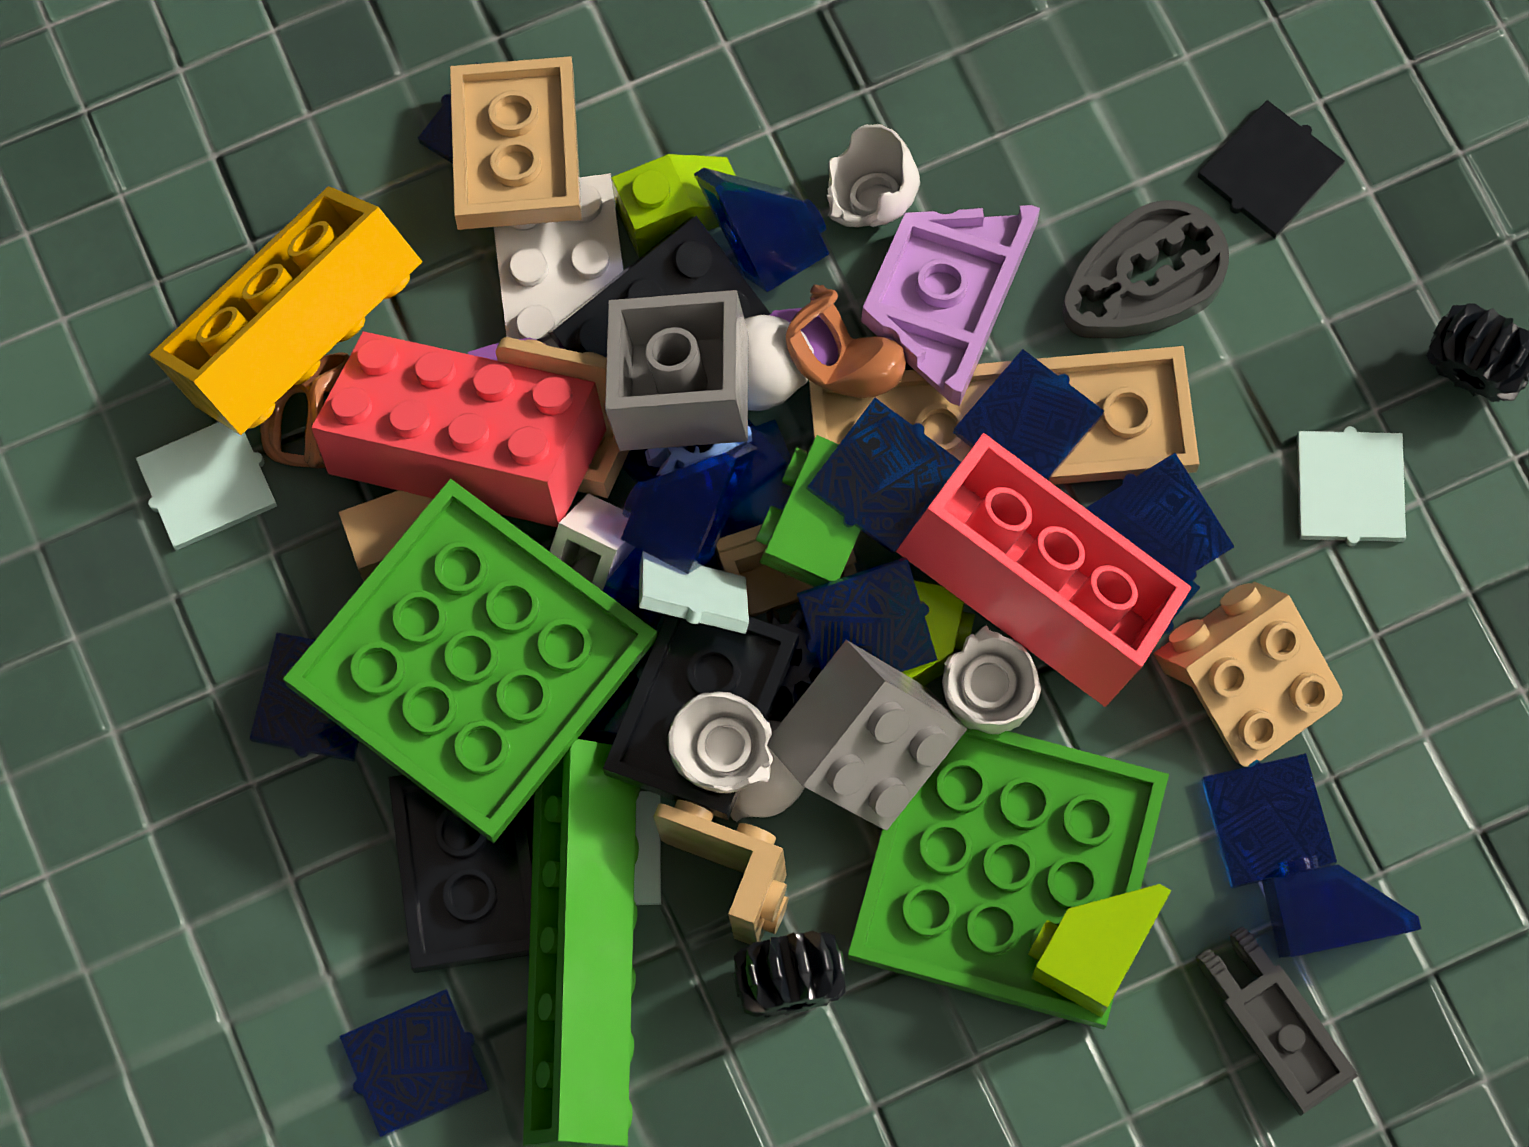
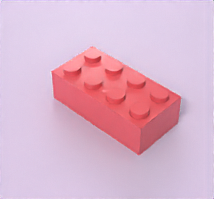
[311,331,607,527]
[896,433,1192,707]

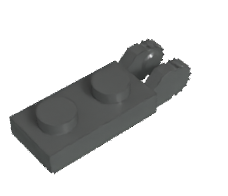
[1196,926,1358,1116]

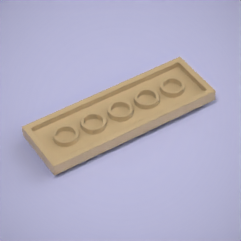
[809,346,1200,500]

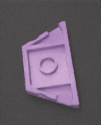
[861,205,1040,406]

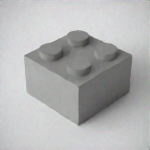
[605,290,748,451]
[767,640,967,831]

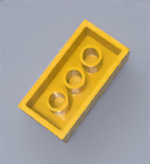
[149,186,422,435]

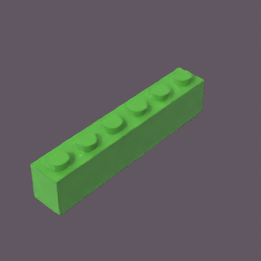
[523,739,640,1147]

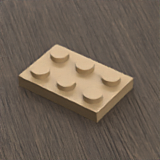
[450,56,582,230]

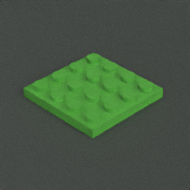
[283,478,657,843]
[848,728,1169,1030]

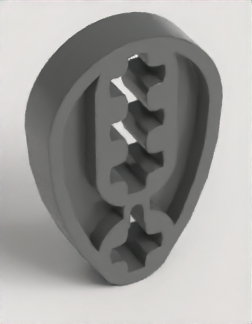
[1062,200,1229,339]

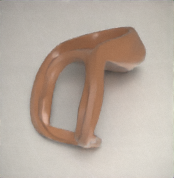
[786,284,906,398]
[260,352,350,469]

